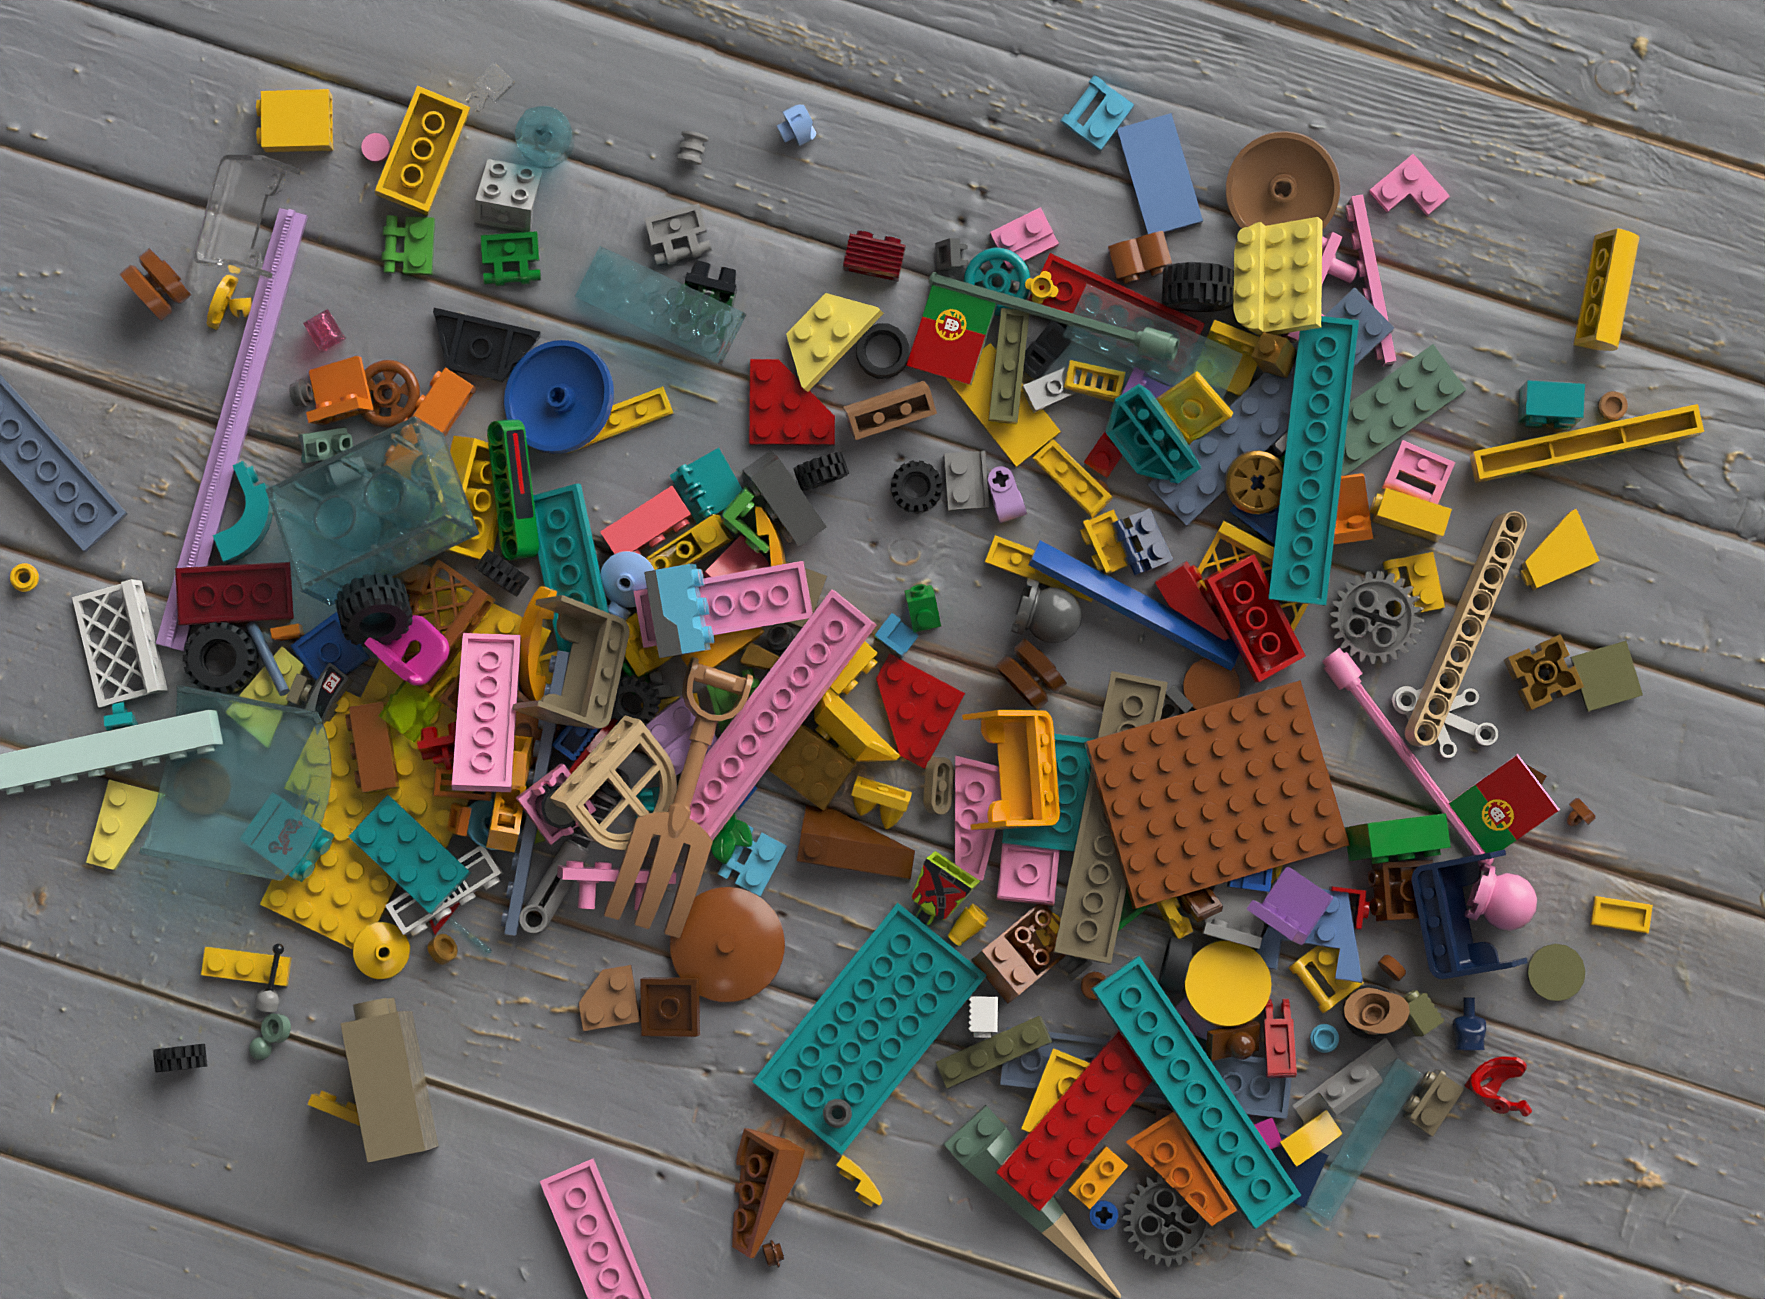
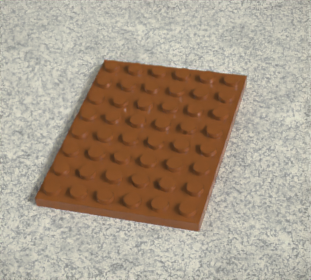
[1084,680,1350,909]

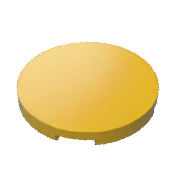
[1184,941,1271,1028]

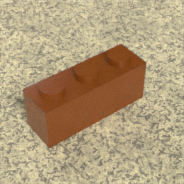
[345,701,400,794]

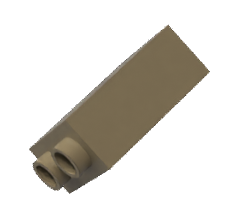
[340,998,439,1163]

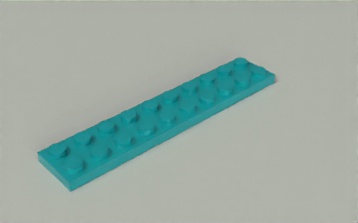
[1269,316,1359,606]
[1091,956,1301,1229]

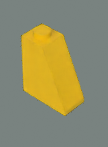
[1520,509,1600,590]

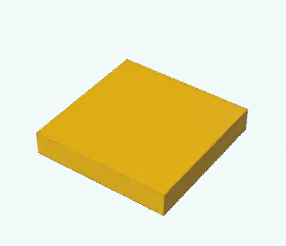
[1156,371,1233,445]

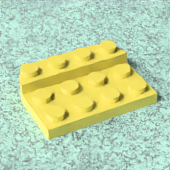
[1233,217,1322,336]

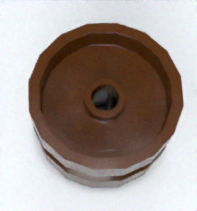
[995,638,1067,710]

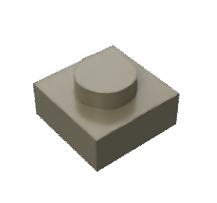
[286,673,313,706]

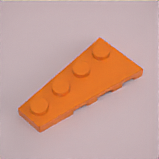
[1126,1112,1237,1226]

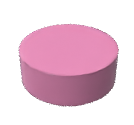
[361,133,391,163]

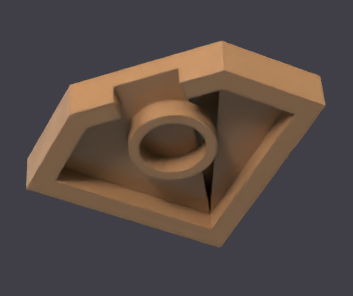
[579,965,641,1031]

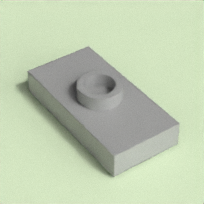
[1021,366,1080,413]

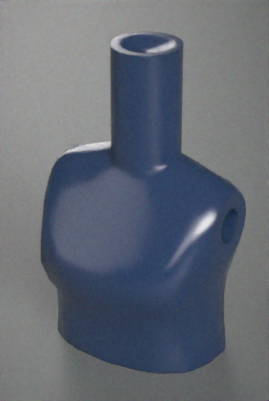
[1452,997,1486,1050]

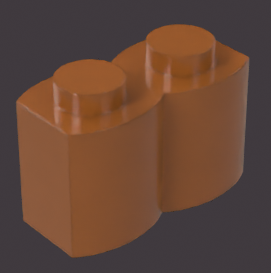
[1108,231,1172,284]

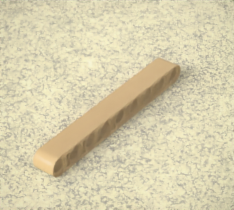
[1405,511,1527,746]

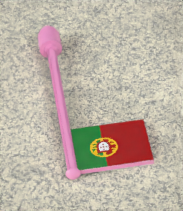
[1322,648,1560,866]

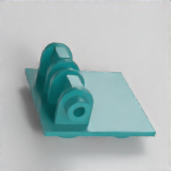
[670,448,742,525]

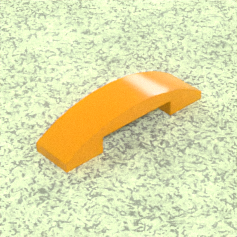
[755,507,786,566]
[518,586,557,701]

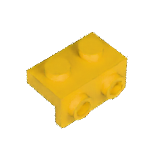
[1079,509,1127,575]

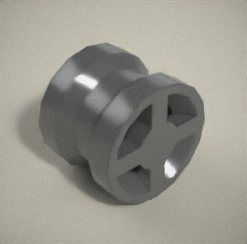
[1057,955,1093,981]

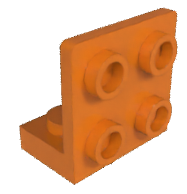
[306,356,373,425]
[1334,473,1373,545]

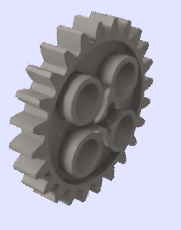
[1330,571,1424,664]

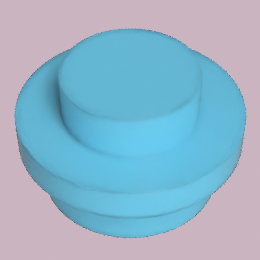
[1310,1024,1339,1053]

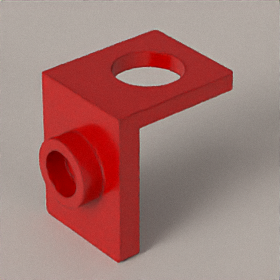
[1329,886,1370,930]

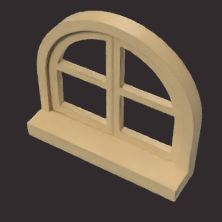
[550,715,677,850]

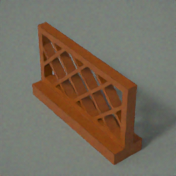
[401,559,496,693]

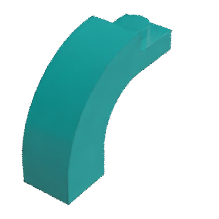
[212,461,273,564]

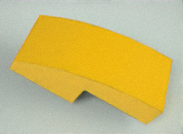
[1280,1110,1343,1167]
[837,1155,883,1207]

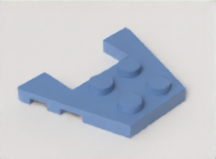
[1256,889,1363,983]

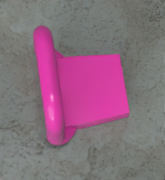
[364,615,449,686]

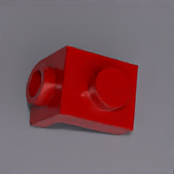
[1084,432,1123,478]

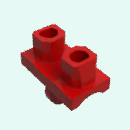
[417,721,457,770]

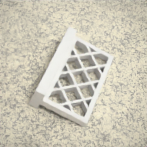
[72,579,168,708]

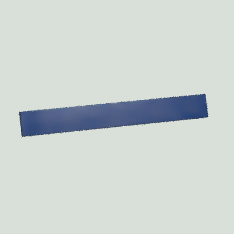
[1028,540,1239,671]

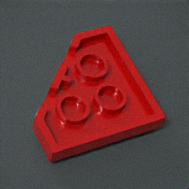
[749,359,835,446]
[876,653,965,769]

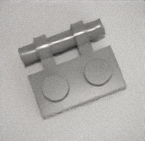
[644,204,712,266]

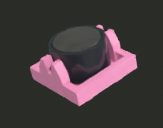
[516,763,596,845]

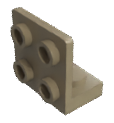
[1403,1069,1464,1137]

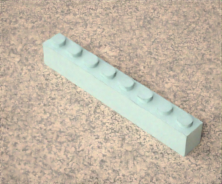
[0,710,223,795]

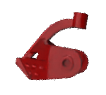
[1464,1056,1532,1117]

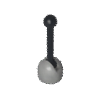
[255,944,284,1012]

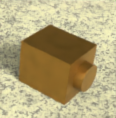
[1251,332,1297,378]

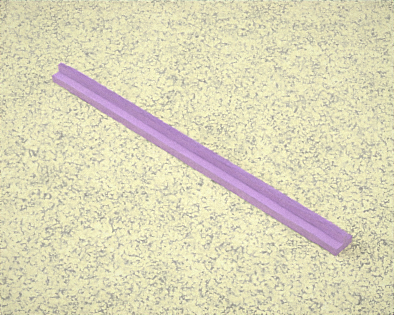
[156,208,308,652]

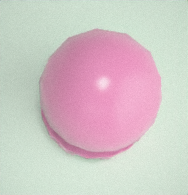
[1464,863,1537,931]

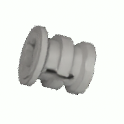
[677,131,709,165]

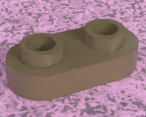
[923,757,954,815]

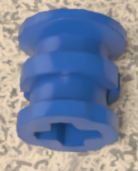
[1089,1201,1118,1230]

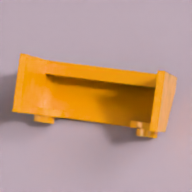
[962,710,1060,830]

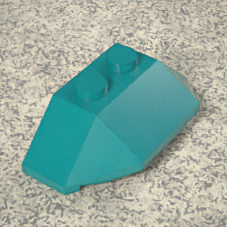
[1105,384,1201,484]

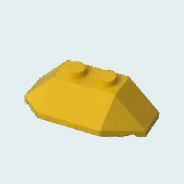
[814,687,900,762]

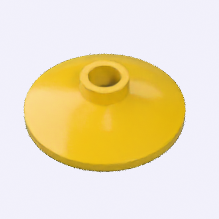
[353,922,410,979]

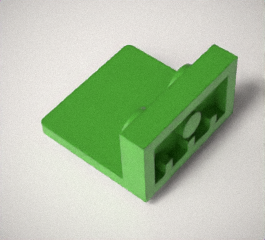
[722,486,770,553]

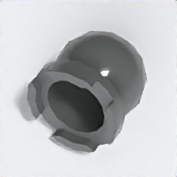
[1011,578,1082,643]

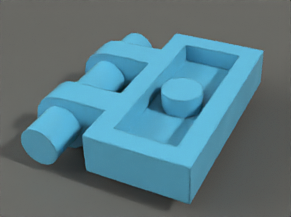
[717,825,787,897]

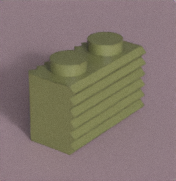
[1402,990,1444,1037]

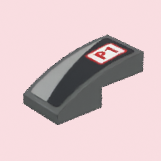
[302,662,353,727]

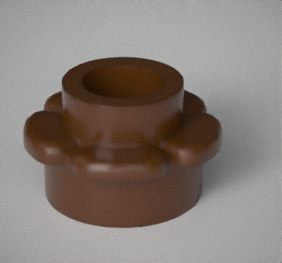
[762,1240,784,1268]

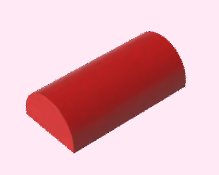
[1203,554,1306,683]

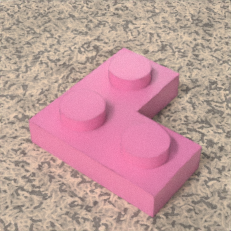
[1369,154,1450,216]

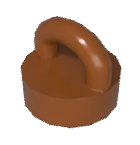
[1567,798,1596,827]

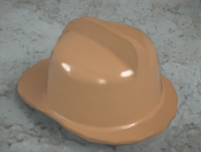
[1344,988,1410,1035]

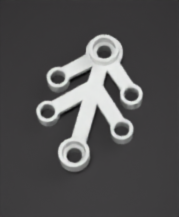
[1392,677,1498,758]

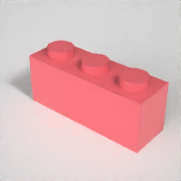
[600,486,692,555]

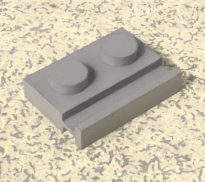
[944,450,989,511]

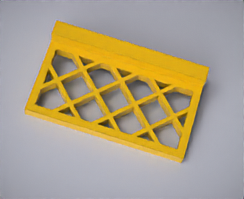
[1198,520,1309,631]

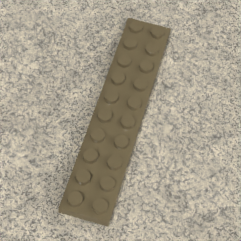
[1054,671,1168,965]

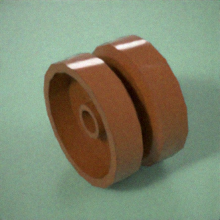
[120,248,191,321]

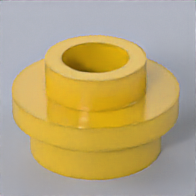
[10,563,39,592]

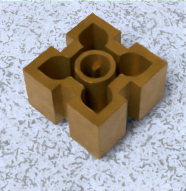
[1504,634,1584,712]

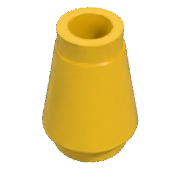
[947,903,989,946]

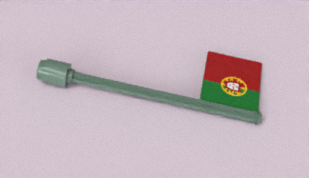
[906,272,1179,385]

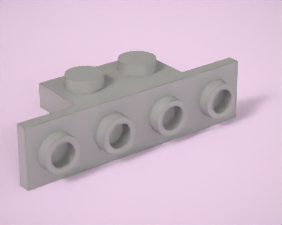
[1293,1038,1398,1124]

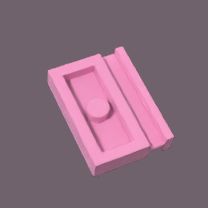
[990,207,1059,270]

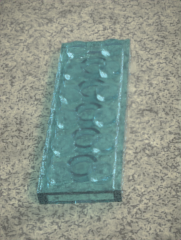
[575,246,746,366]
[1063,284,1243,399]

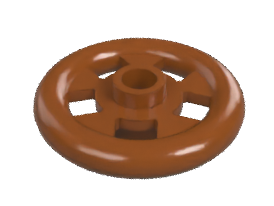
[361,360,420,428]

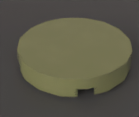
[1527,944,1586,1001]

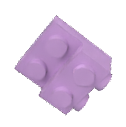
[646,695,718,775]

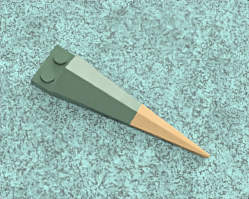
[943,1105,1121,1298]

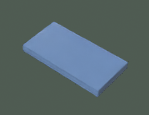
[1117,113,1203,234]

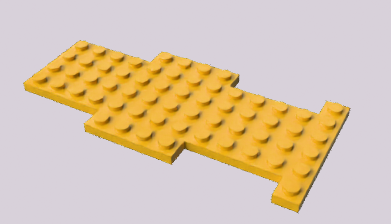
[260,559,552,949]

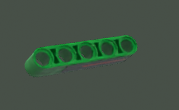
[487,419,539,560]

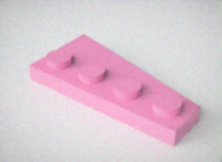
[955,755,1001,881]

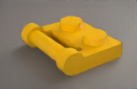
[1383,552,1445,617]
[1288,946,1364,1014]

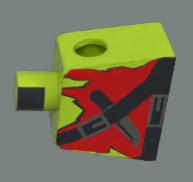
[911,851,980,925]

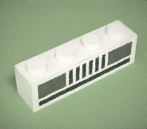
[385,846,504,937]

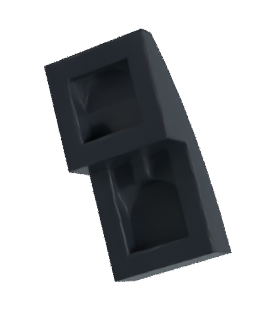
[1023,320,1076,380]

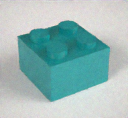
[1518,380,1585,430]

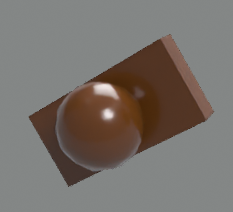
[1179,887,1223,923]
[1206,1020,1260,1061]

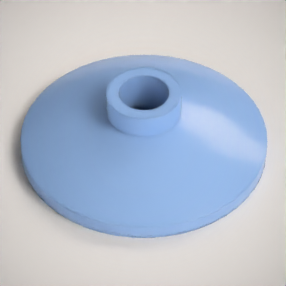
[600,551,654,607]

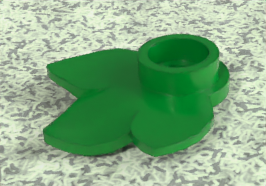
[711,813,753,864]

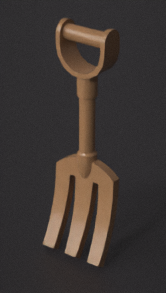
[604,657,753,938]

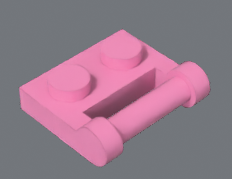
[1382,440,1455,504]

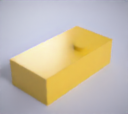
[375,85,470,216]

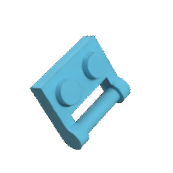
[1060,75,1134,152]

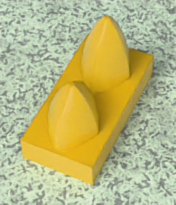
[851,776,912,829]

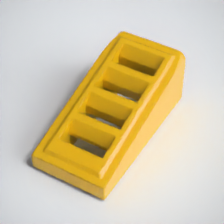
[1064,360,1126,402]

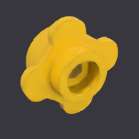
[1025,271,1058,304]

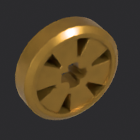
[1225,450,1284,514]

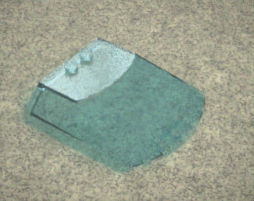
[139,685,332,881]

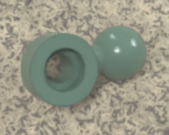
[249,1014,291,1060]

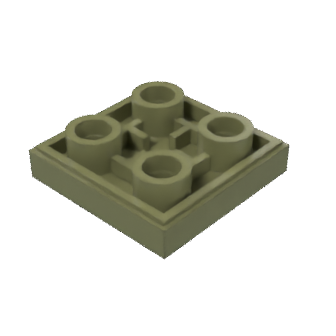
[1570,641,1643,712]

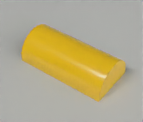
[1573,228,1640,351]

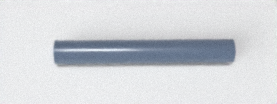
[246,621,290,696]

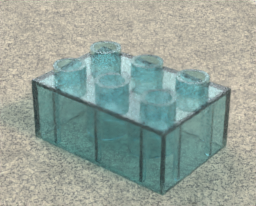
[265,416,479,606]

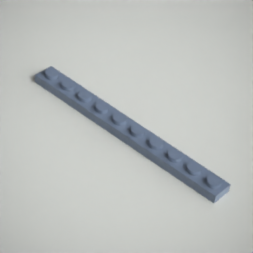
[501,651,570,936]

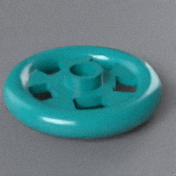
[964,248,1030,316]

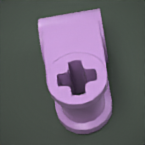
[987,466,1027,524]

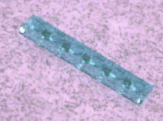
[1306,1058,1422,1221]

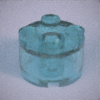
[515,106,575,169]

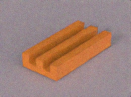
[433,767,491,801]

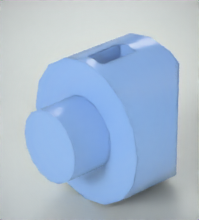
[776,104,816,146]

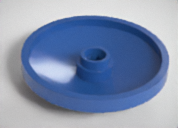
[504,340,614,454]

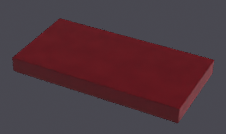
[175,562,294,625]

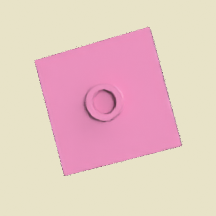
[997,843,1060,906]

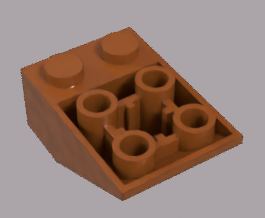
[971,904,1066,1004]

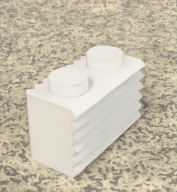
[968,996,998,1038]

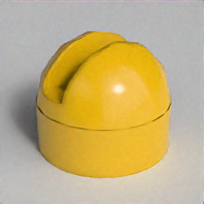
[229,298,252,318]

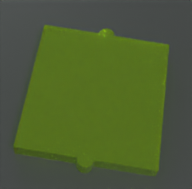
[378,680,442,743]

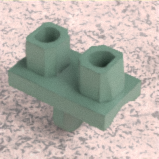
[298,427,353,463]

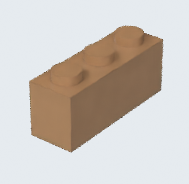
[843,381,937,440]

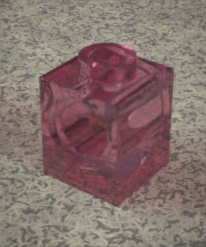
[303,309,346,352]

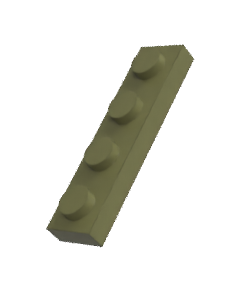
[988,308,1029,425]
[936,1016,1052,1089]

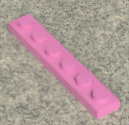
[1345,194,1396,367]

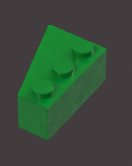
[1344,813,1451,864]

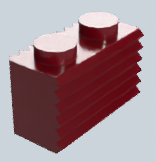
[843,230,906,282]

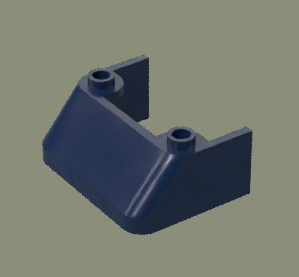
[1412,850,1528,979]

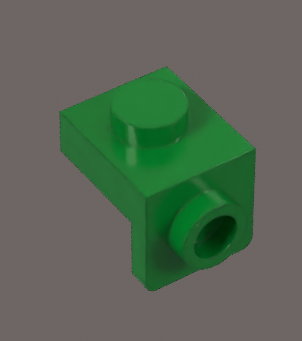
[904,584,941,632]

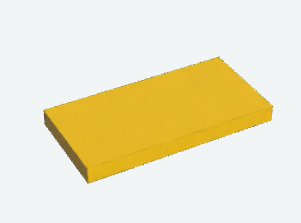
[946,343,1061,468]

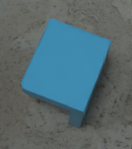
[875,613,918,658]

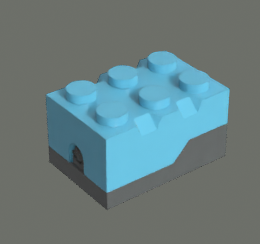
[644,564,714,658]

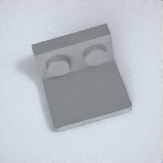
[475,159,542,232]
[1201,882,1269,949]

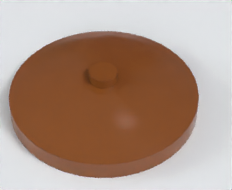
[670,887,785,1002]

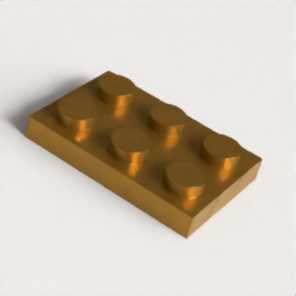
[767,723,857,810]

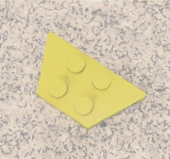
[786,293,884,392]

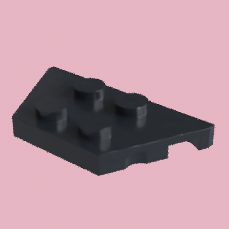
[433,308,541,382]

